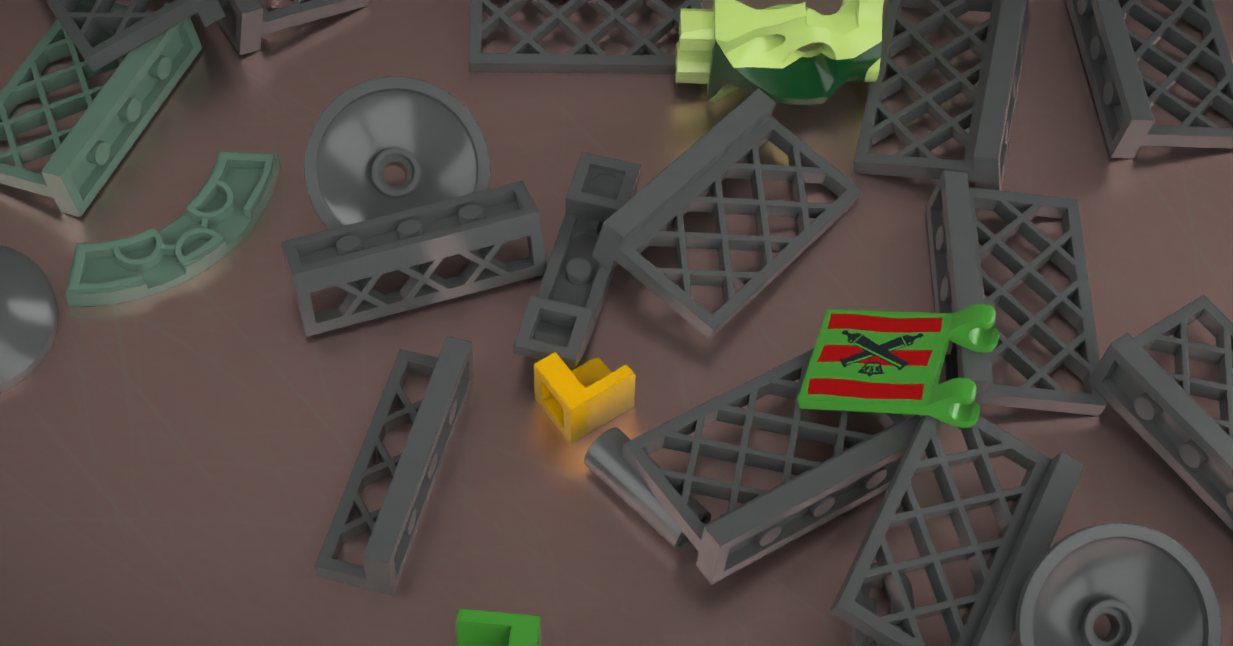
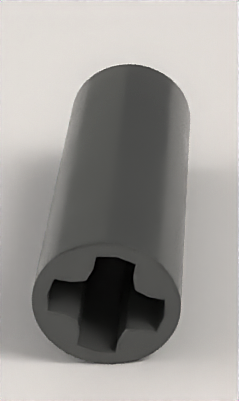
[584,427,711,551]

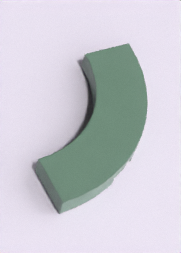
[65,151,281,307]

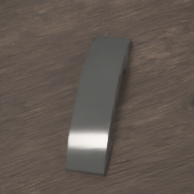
[513,152,641,368]

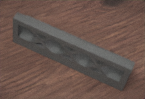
[281,181,547,337]
[314,336,474,595]

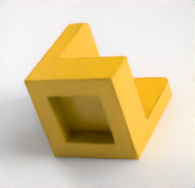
[534,352,636,444]

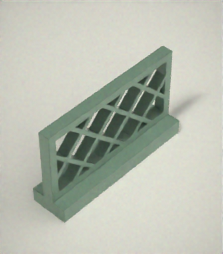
[0,0,202,218]

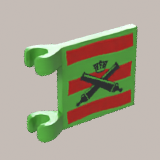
[797,304,1000,428]

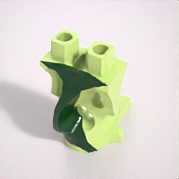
[675,0,884,105]

